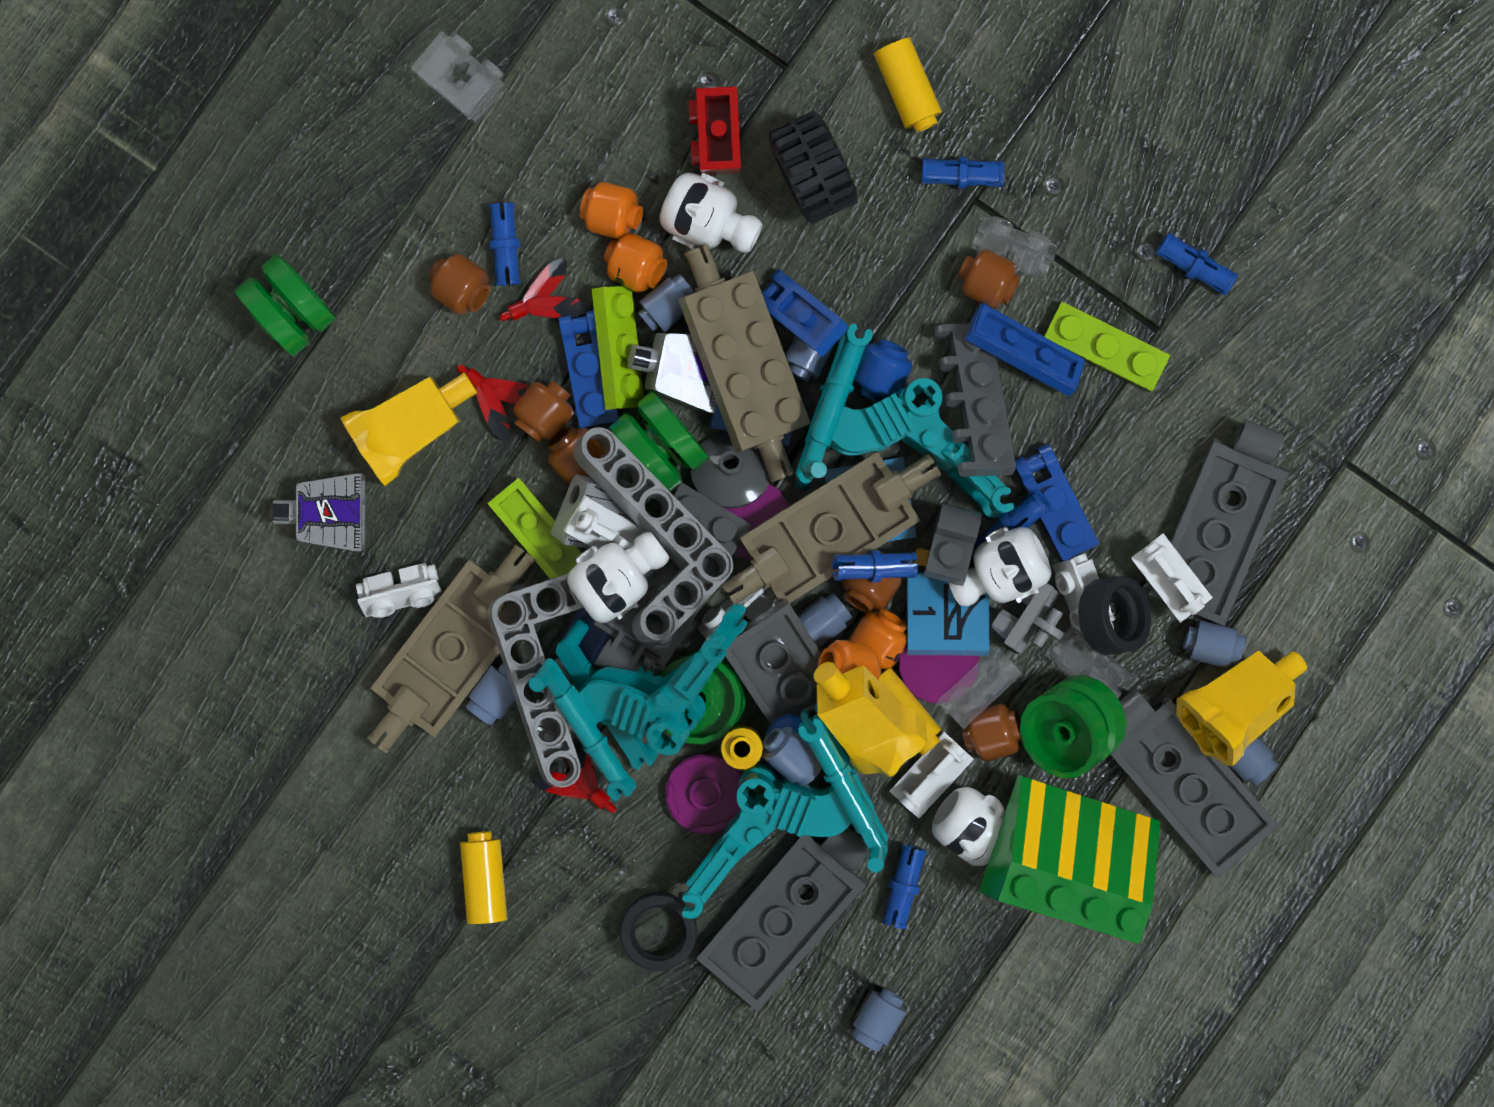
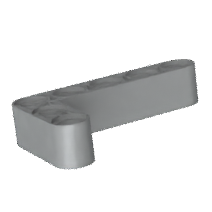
[573,427,733,645]
[487,573,584,788]

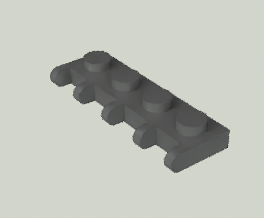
[933,323,1016,477]

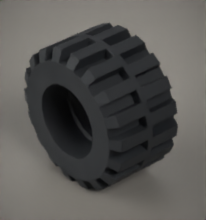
[769,111,857,224]

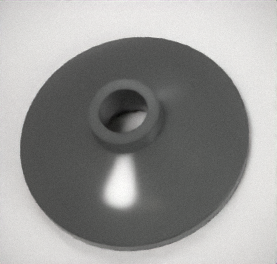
[691,432,770,509]

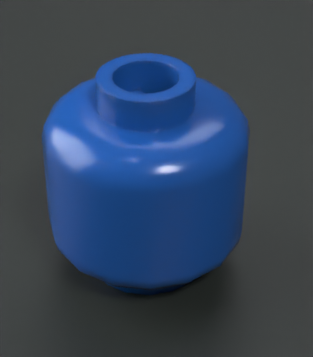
[854,339,913,402]

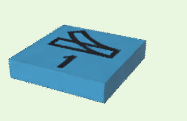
[907,573,989,656]

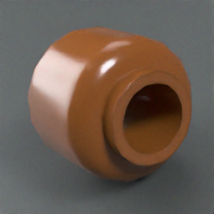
[958,249,1021,309]
[429,254,491,315]
[513,380,574,443]
[548,426,604,486]
[841,551,901,613]
[963,703,1022,761]

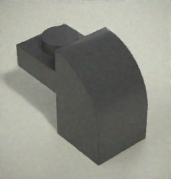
[923,502,982,586]

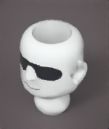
[659,173,763,253]
[949,527,1051,606]
[567,532,669,623]
[932,787,1006,866]

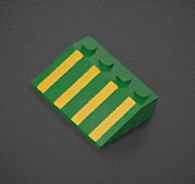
[979,775,1161,944]

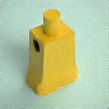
[340,372,478,486]
[1176,651,1307,767]
[814,662,927,777]

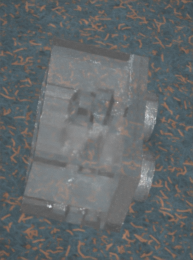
[410,31,507,125]

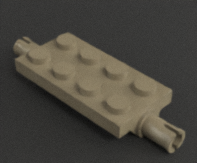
[678,244,811,482]
[721,451,941,605]
[367,544,536,754]

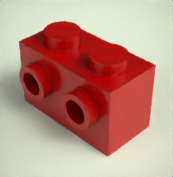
[689,86,741,175]

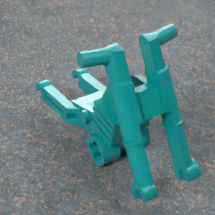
[795,323,1014,520]
[529,604,747,801]
[682,703,889,919]

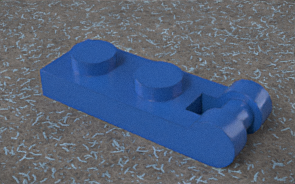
[761,269,849,357]
[559,310,619,428]
[1015,443,1100,562]

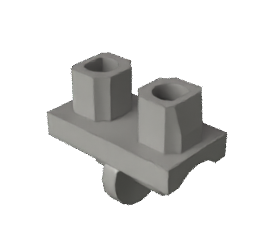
[991,584,1064,654]

